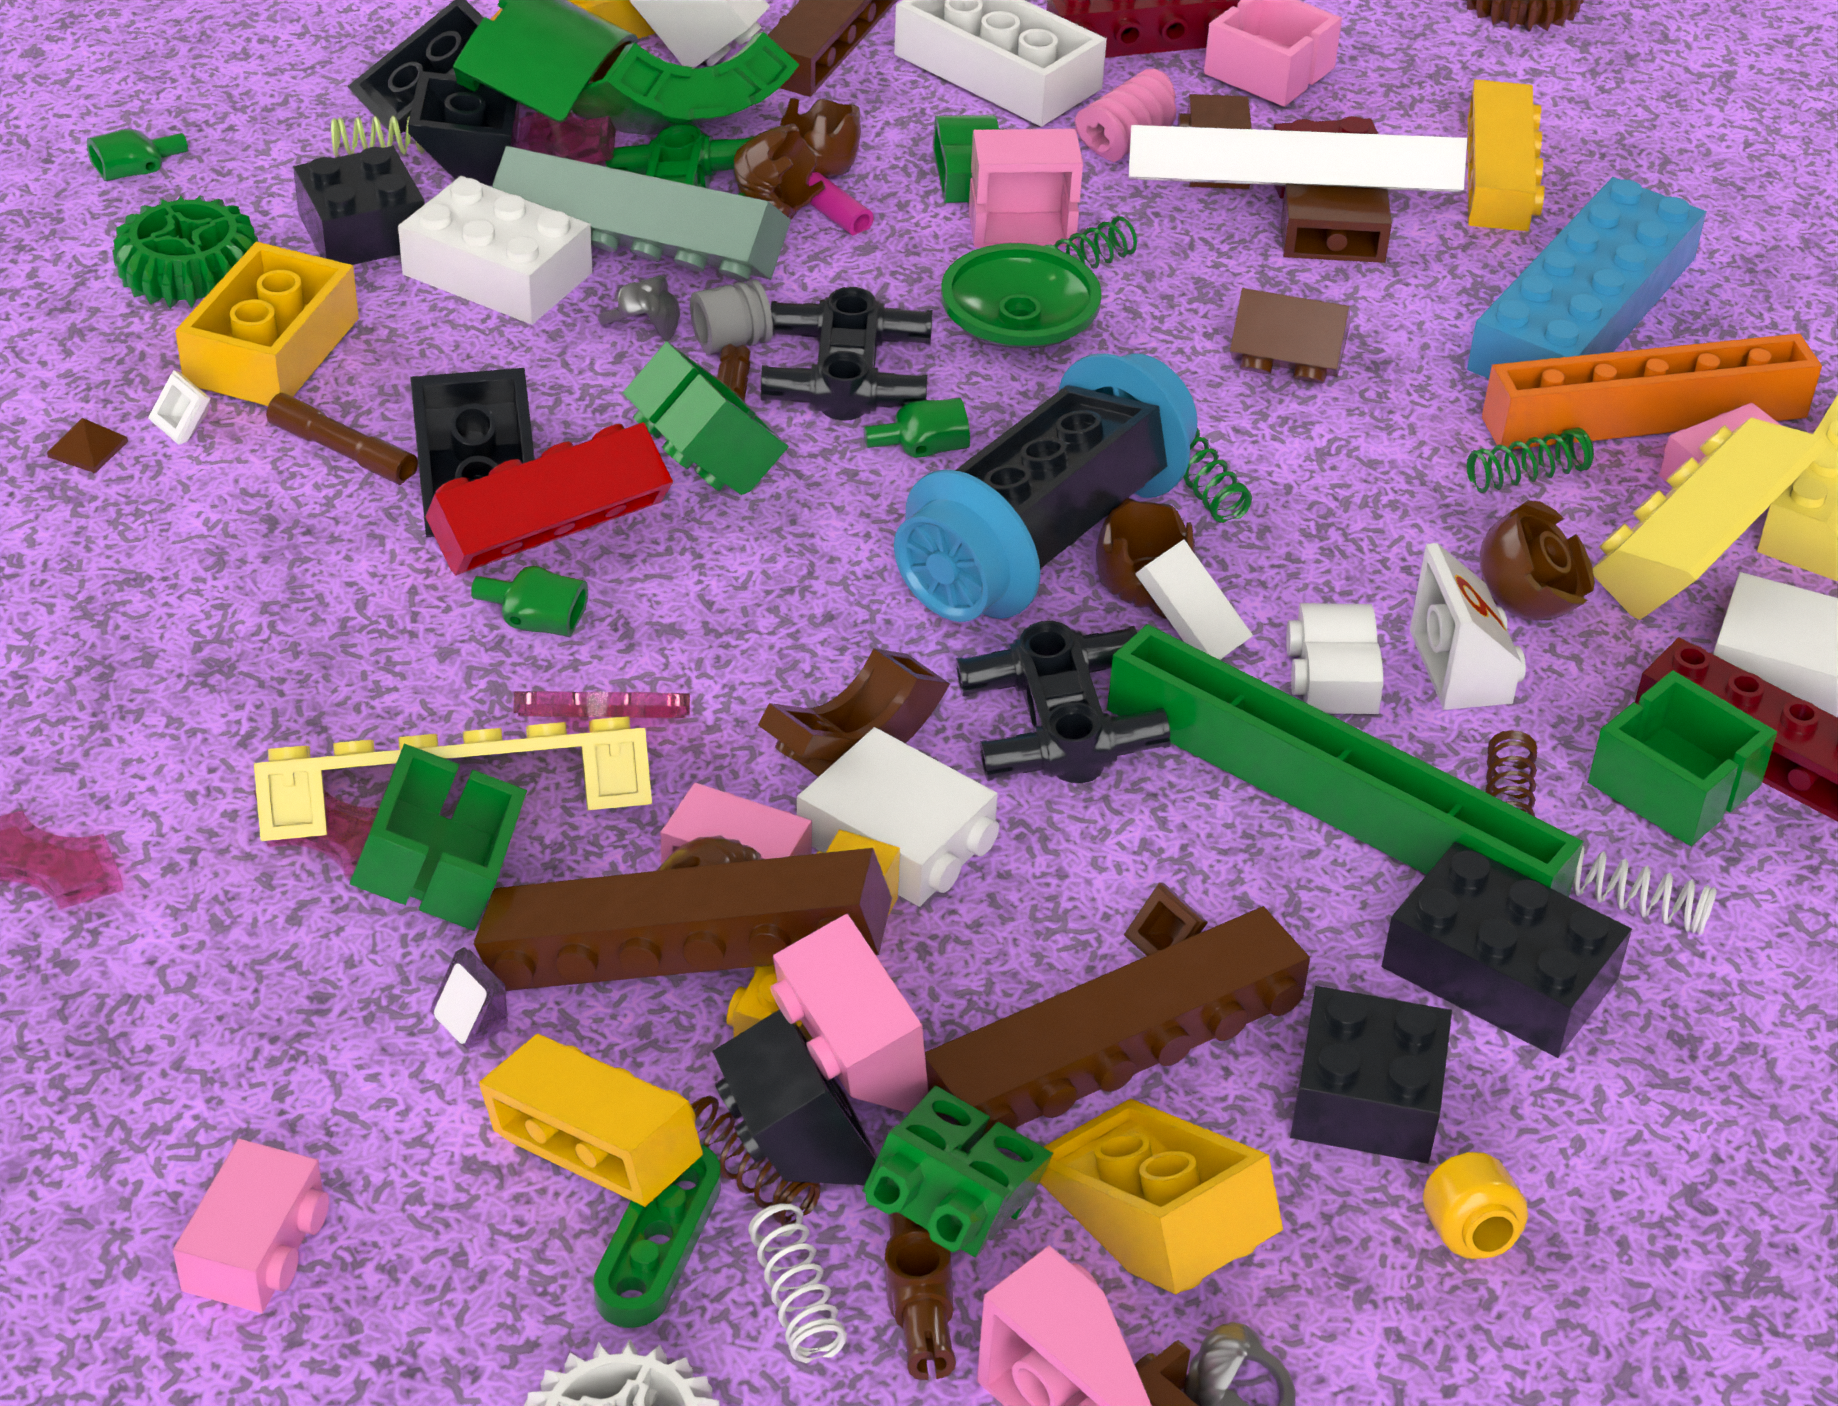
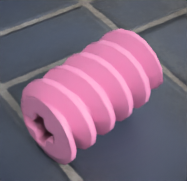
[1074,69,1176,162]

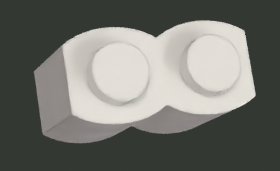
[1286,603,1384,714]

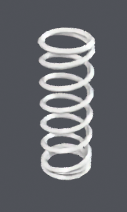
[1571,846,1717,935]
[749,1203,847,1363]

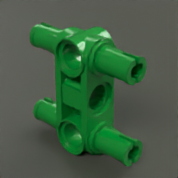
[605,124,754,196]

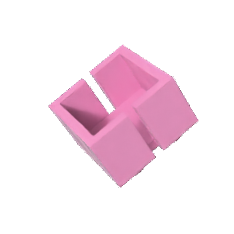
[1204,0,1342,107]
[969,129,1083,248]

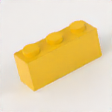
[478,1033,703,1207]

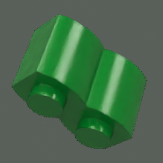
[933,115,1006,203]

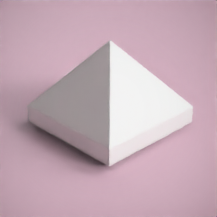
[148,370,210,445]

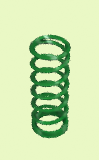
[1045,216,1137,269]
[1467,427,1594,494]
[1183,428,1252,523]

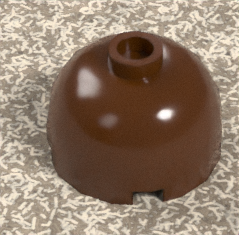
[1480,500,1595,621]

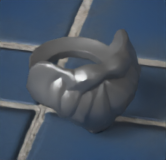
[597,275,680,341]
[1184,1322,1295,1406]

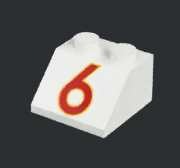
[1410,543,1526,710]

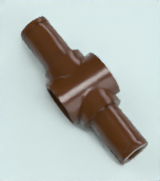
[884,1212,956,1380]

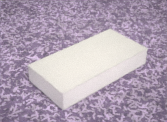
[1135,540,1253,660]

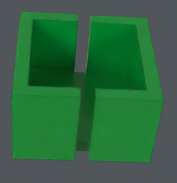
[622,341,789,495]
[1587,670,1777,846]
[349,743,527,931]

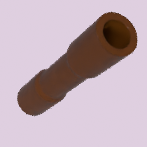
[266,393,418,485]

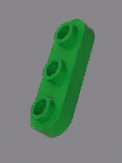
[594,1144,721,1328]

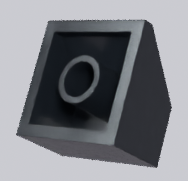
[408,71,520,186]
[712,1009,878,1186]

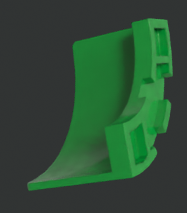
[453,0,638,123]
[572,32,800,135]

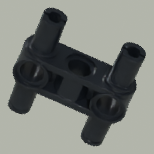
[761,287,933,421]
[956,621,1171,783]

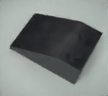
[347,0,484,135]
[410,368,535,537]

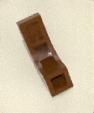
[758,648,950,777]

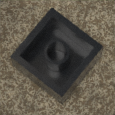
[293,146,425,265]
[1290,986,1452,1164]

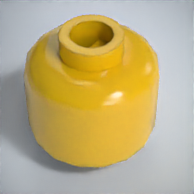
[1422,1152,1529,1259]

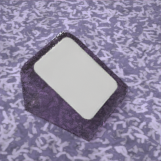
[430,947,508,1049]

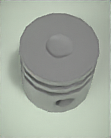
[690,279,773,355]

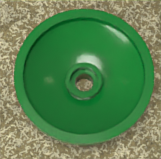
[941,243,1102,349]

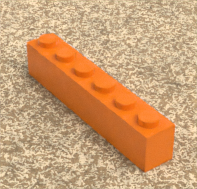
[1482,333,1822,451]

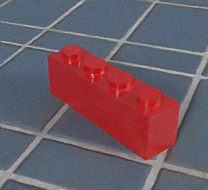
[425,422,673,576]

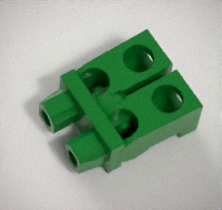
[862,1085,1054,1258]

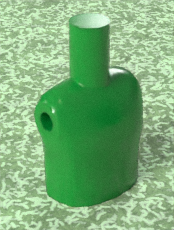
[87,128,188,181]
[863,397,970,458]
[471,566,588,637]

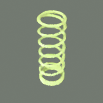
[331,115,425,157]

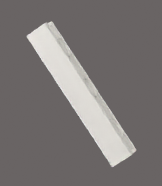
[1129,125,1467,192]

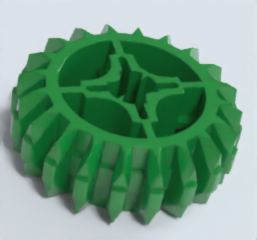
[112,195,258,309]

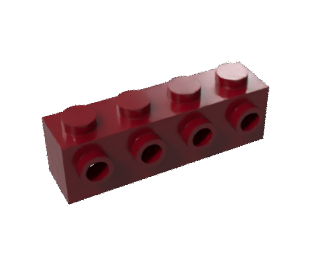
[1047,0,1241,58]
[1635,637,1838,822]

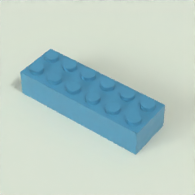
[1467,177,1707,379]

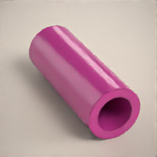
[809,172,874,236]

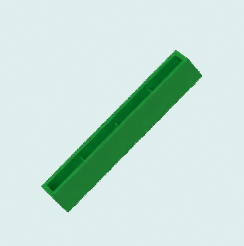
[1107,624,1584,897]

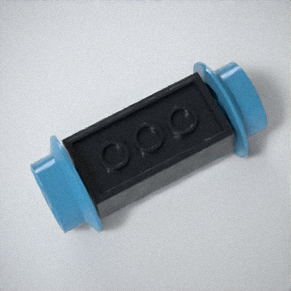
[894,353,1198,622]

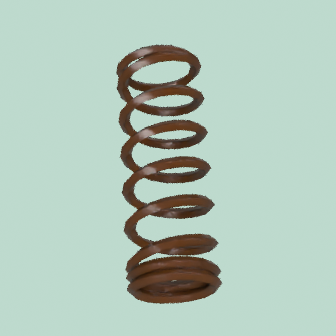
[1485,730,1538,817]
[691,1096,821,1226]

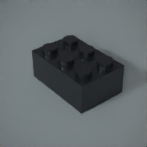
[1381,841,1632,1058]

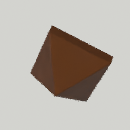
[47,418,128,473]
[1124,882,1208,956]

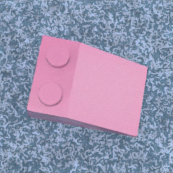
[770,914,928,1113]
[977,1245,1152,1406]

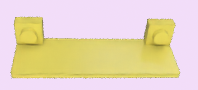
[254,716,652,841]

